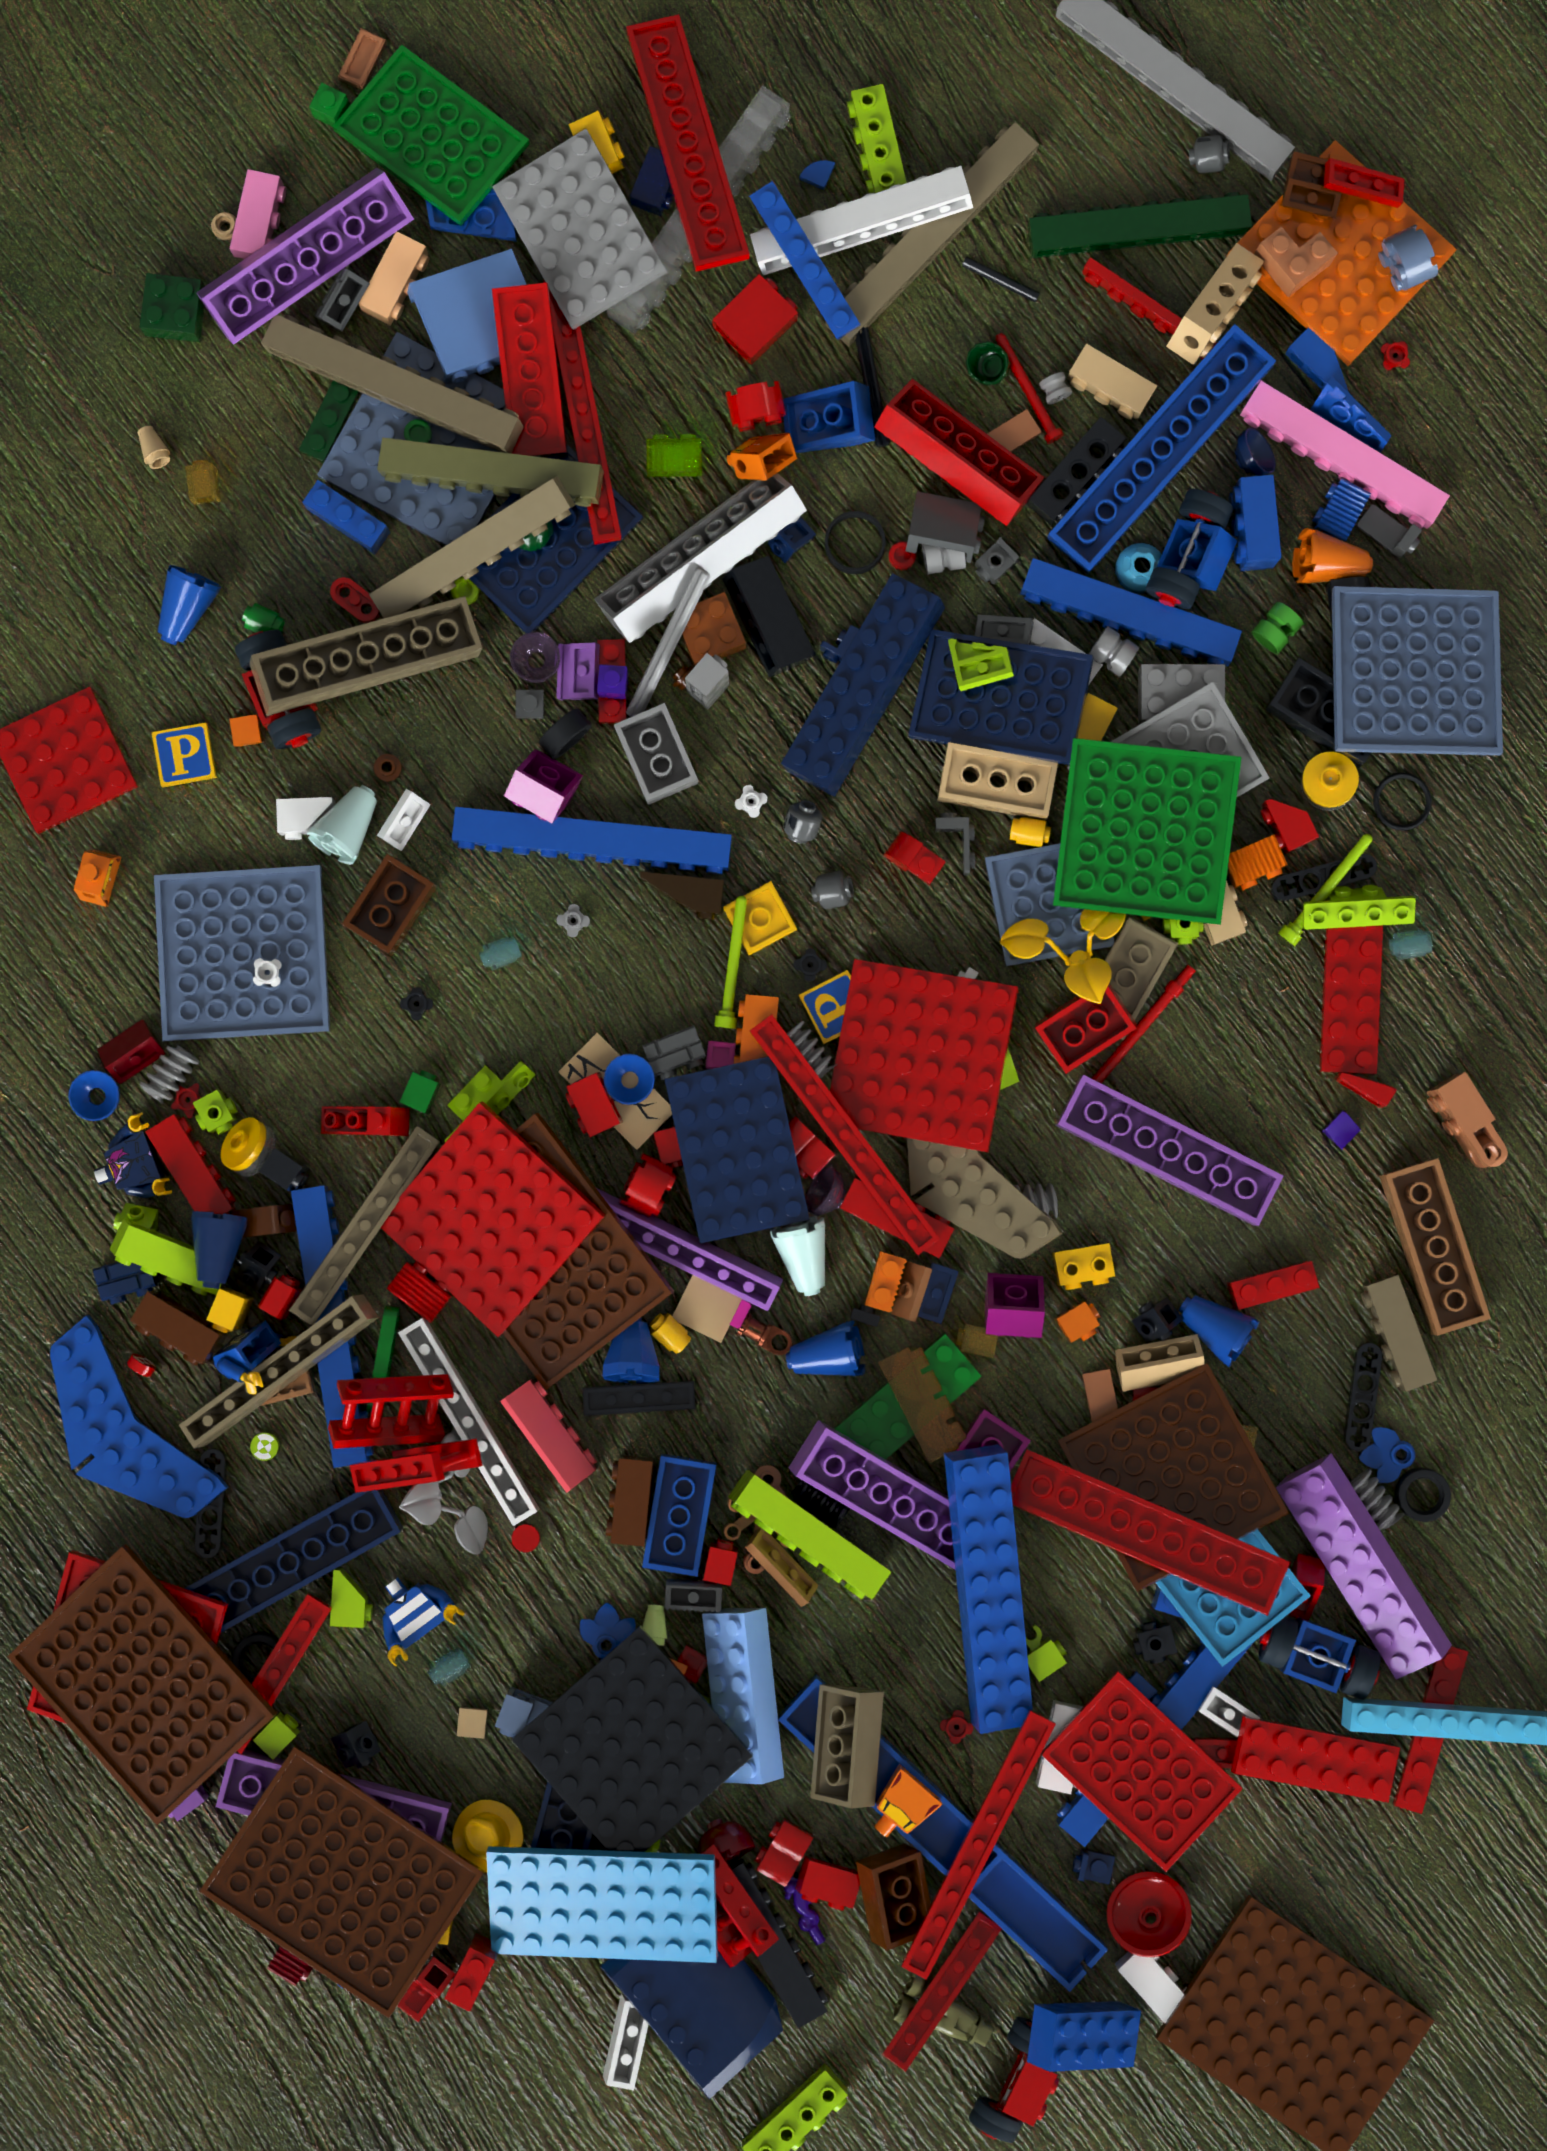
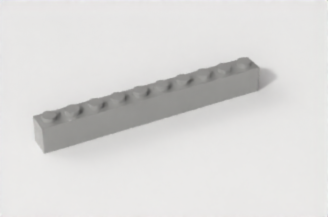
[1055,0,1295,181]

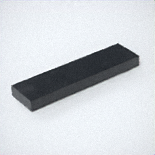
[582,1381,696,1416]

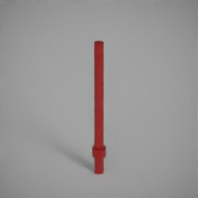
[1092,964,1196,1084]

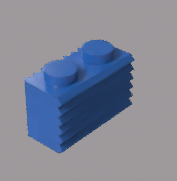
[1312,478,1371,542]

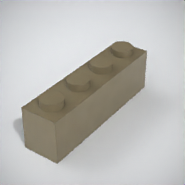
[1361,1274,1437,1392]

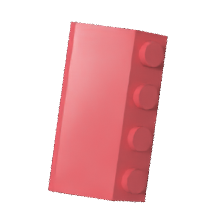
[500,1379,597,1493]

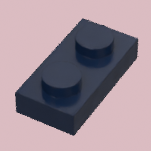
[918,1263,959,1324]

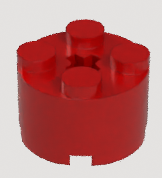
[725,381,786,432]
[619,1153,677,1217]

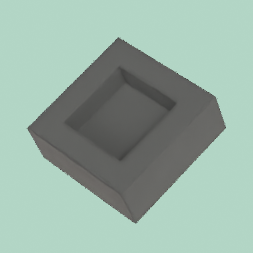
[516,690,544,719]

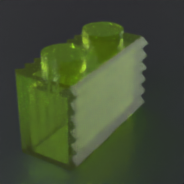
[647,434,702,477]

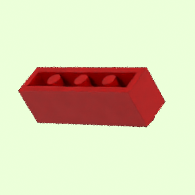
[145,1114,236,1215]
[839,1178,954,1258]

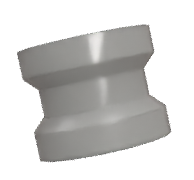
[1039,372,1072,404]

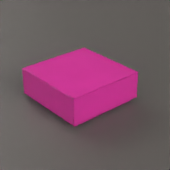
[706,1041,736,1069]
[729,1299,752,1329]

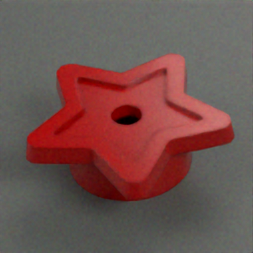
[171,1083,201,1119]

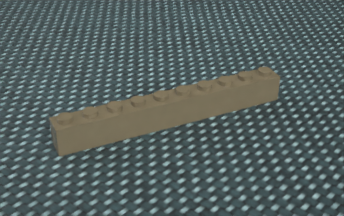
[825,122,1039,347]
[261,315,524,453]

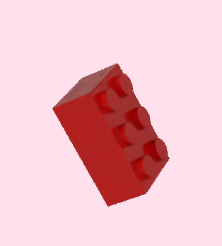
[1035,983,1136,1074]

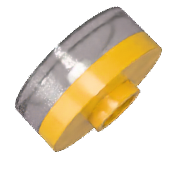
[1301,752,1359,811]
[221,1117,276,1177]

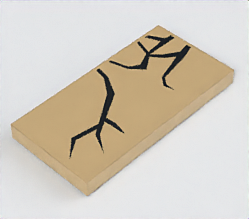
[558,1033,672,1150]

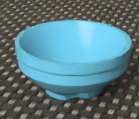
[1115,543,1162,594]

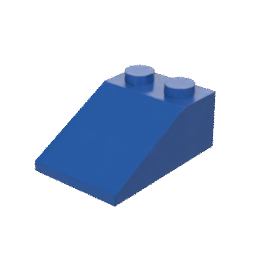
[783,381,875,453]

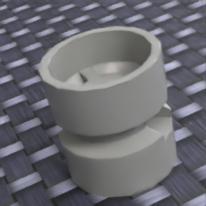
[922,544,966,575]
[1089,626,1140,677]

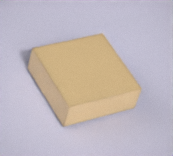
[457,1707,488,1739]

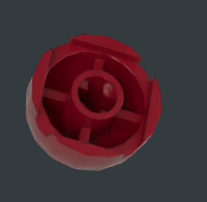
[698,1818,755,1864]

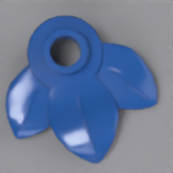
[1359,1427,1415,1483]
[580,1603,636,1659]

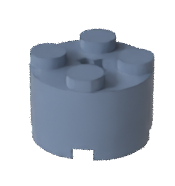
[1378,225,1438,292]

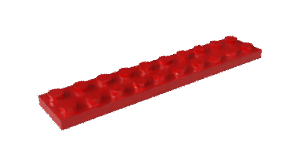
[626,14,750,272]
[1011,1449,1290,1616]

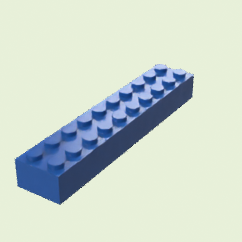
[1047,324,1276,575]
[944,1444,1033,1734]

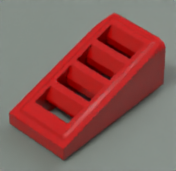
[1334,1072,1397,1108]

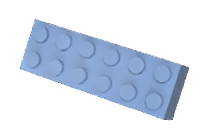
[702,1608,784,1784]

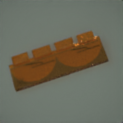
[878,1347,967,1463]

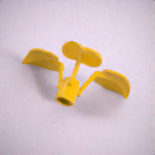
[1000,909,1126,1004]

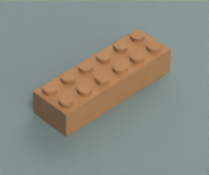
[1379,1158,1491,1336]

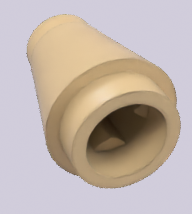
[137,426,170,469]

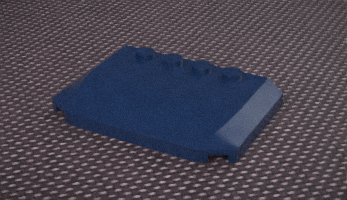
[599,1951,783,2099]

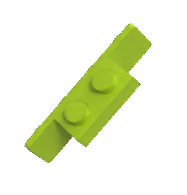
[1303,885,1416,930]
[444,1061,535,1142]

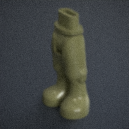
[892,1973,994,2047]

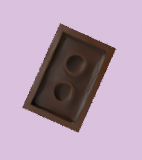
[342,854,437,957]
[130,1291,229,1366]
[606,1455,655,1547]
[856,1843,931,1951]

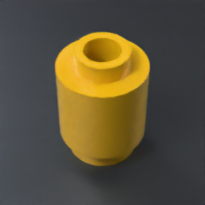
[1010,816,1051,847]
[650,1313,691,1354]

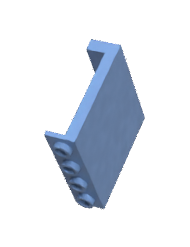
[407,249,527,383]

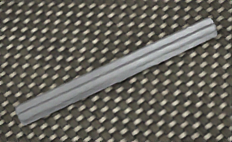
[626,568,710,717]

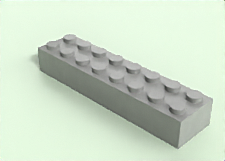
[594,473,807,643]

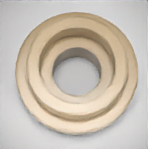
[211,212,236,240]

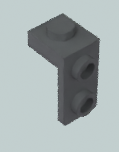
[1356,504,1422,559]
[934,813,975,875]

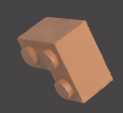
[1254,227,1338,297]

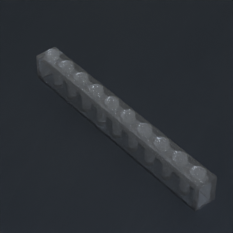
[607,86,791,335]

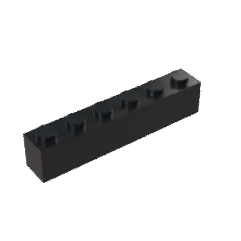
[729,1858,829,2029]

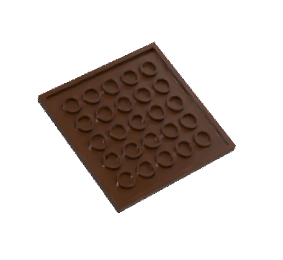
[1058,1363,1289,1592]

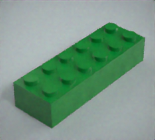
[833,1333,982,1459]

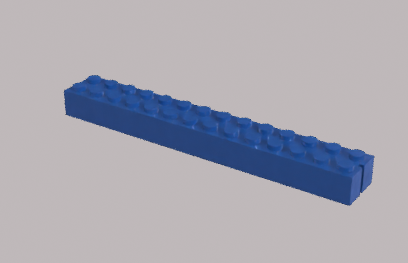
[778,1674,1108,1992]

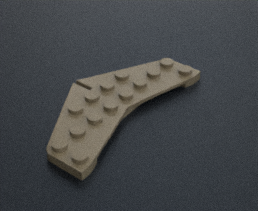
[907,1138,1063,1258]

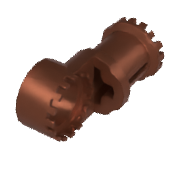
[737,1312,792,1355]

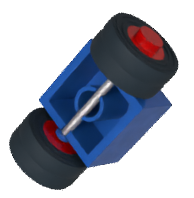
[1146,489,1237,609]
[1258,1617,1381,1700]

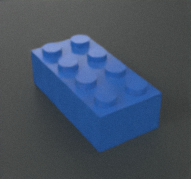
[642,1454,717,1577]
[1027,2001,1141,2072]

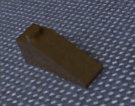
[640,872,724,920]

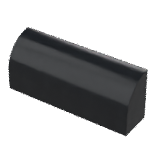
[723,556,816,678]

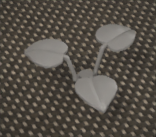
[399,1428,488,1554]

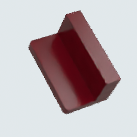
[97,1019,166,1085]

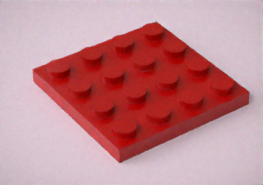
[0,687,138,834]

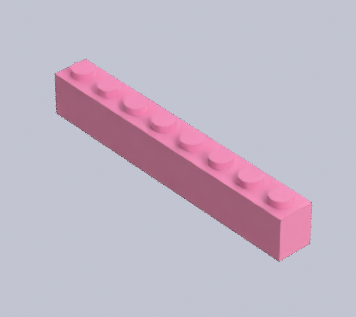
[1240,381,1450,529]

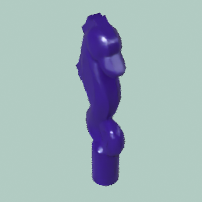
[783,1876,826,1946]

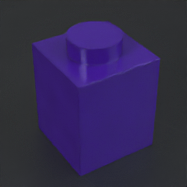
[597,664,628,700]

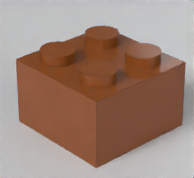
[681,592,746,667]

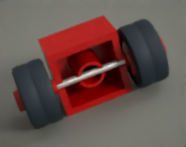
[235,630,321,749]
[969,2017,1059,2143]

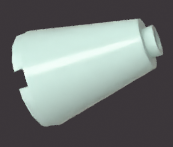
[307,785,377,865]
[770,1216,825,1296]

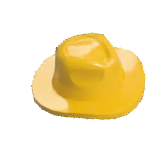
[452,1800,524,1872]

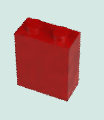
[712,274,798,365]
[444,1933,498,2012]

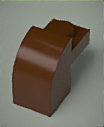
[230,1204,297,1238]

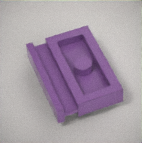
[557,643,600,700]

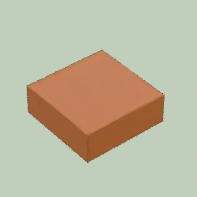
[229,714,262,747]

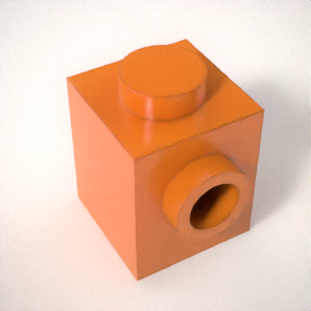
[1054,1301,1100,1343]

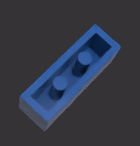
[302,480,390,554]

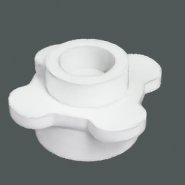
[735,785,767,818]
[253,958,282,987]

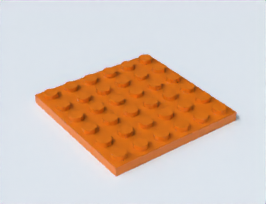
[1226,140,1457,366]

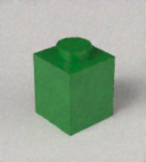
[309,82,350,127]
[399,1070,441,1114]

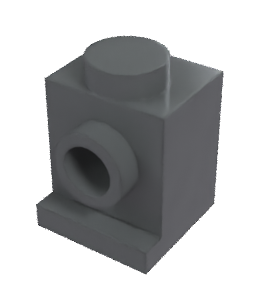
[975,537,1019,585]

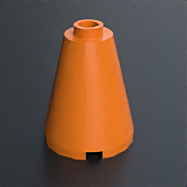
[1292,528,1373,584]

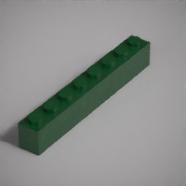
[1027,192,1252,259]

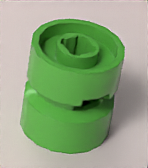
[1251,602,1304,654]

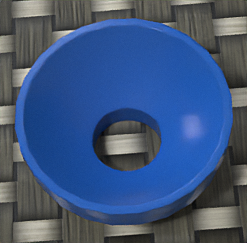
[604,1054,655,1105]
[68,1070,120,1121]

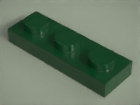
[299,381,360,463]

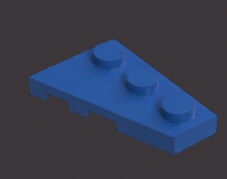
[425,189,517,242]
[1310,376,1392,453]

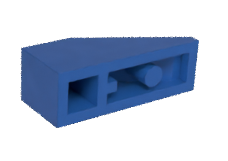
[1285,327,1349,392]

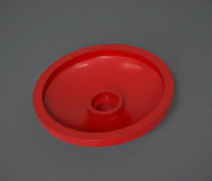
[1107,1872,1192,1957]

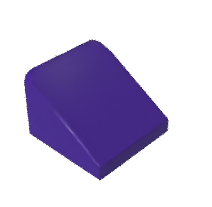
[1321,1110,1361,1150]

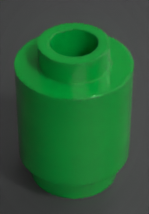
[242,603,285,633]

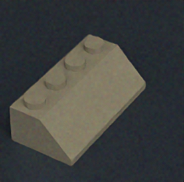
[810,1684,884,1808]

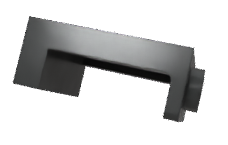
[905,491,985,563]

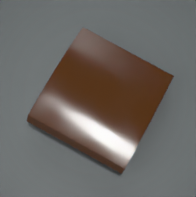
[1281,151,1342,219]

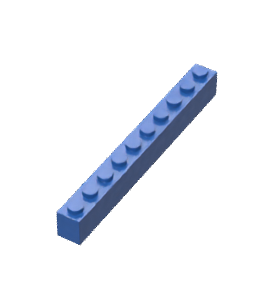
[452,807,732,874]
[291,1186,374,1468]
[1056,1640,1255,1847]

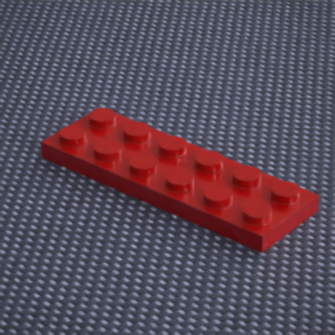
[492,283,567,456]
[1320,925,1383,1075]
[1231,1716,1400,1803]

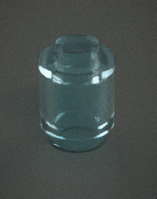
[1389,929,1432,960]
[479,936,522,971]
[427,1647,471,1687]

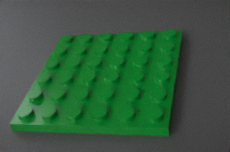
[1053,738,1242,925]

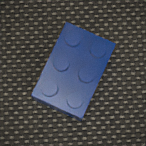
[1229,475,1281,571]

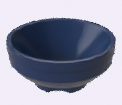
[1234,427,1276,476]

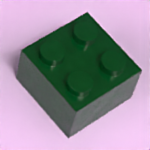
[140,273,205,342]

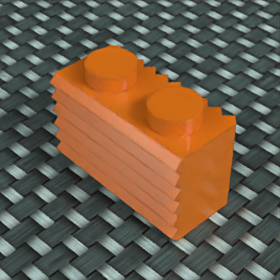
[1227,834,1288,891]
[864,1251,907,1312]

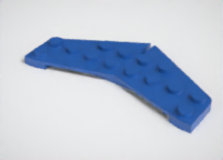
[50,1315,229,1518]

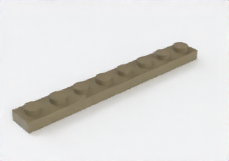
[288,1126,440,1326]

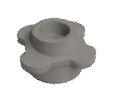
[557,904,590,937]

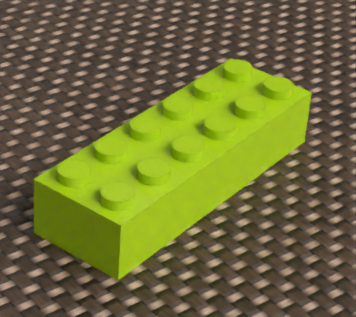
[728,1470,891,1600]

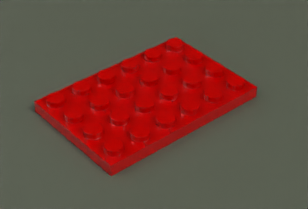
[1041,1670,1243,1872]

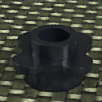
[794,948,827,982]
[400,987,433,1021]

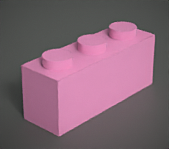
[229,169,286,259]

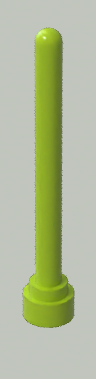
[1278,834,1373,946]
[714,896,747,1029]

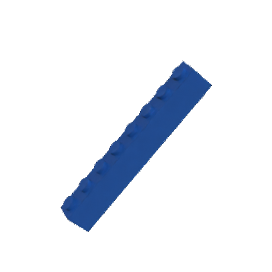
[1020,558,1242,667]

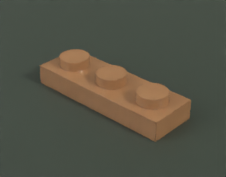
[745,1528,819,1607]

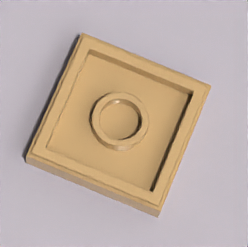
[672,1275,742,1343]

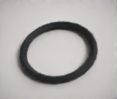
[1373,772,1432,831]

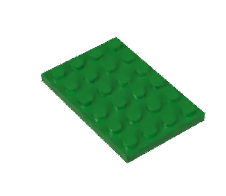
[332,44,530,226]

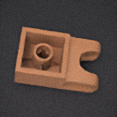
[1426,1072,1508,1168]

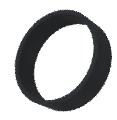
[825,511,886,574]

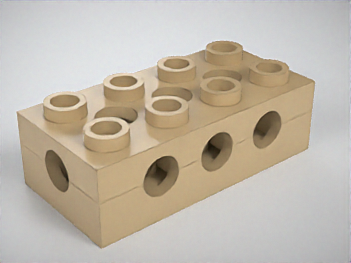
[1166,243,1264,365]
[937,742,1058,820]

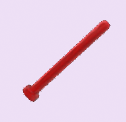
[995,333,1064,444]

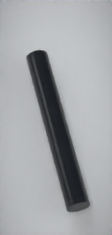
[962,256,1040,303]

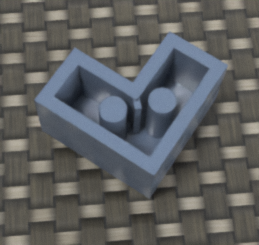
[495,1687,553,1738]

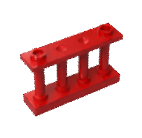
[328,1374,454,1449]
[349,1438,483,1493]
[701,1844,779,1968]

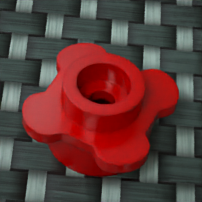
[1381,341,1410,370]
[940,1710,973,1744]

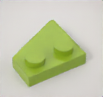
[948,639,1014,691]

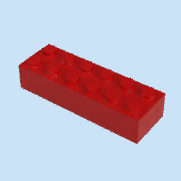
[874,378,1045,526]

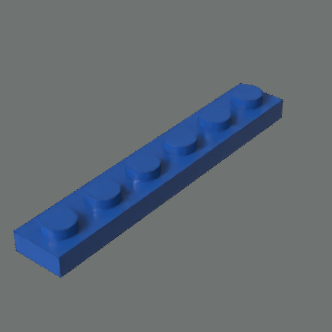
[749,181,861,340]

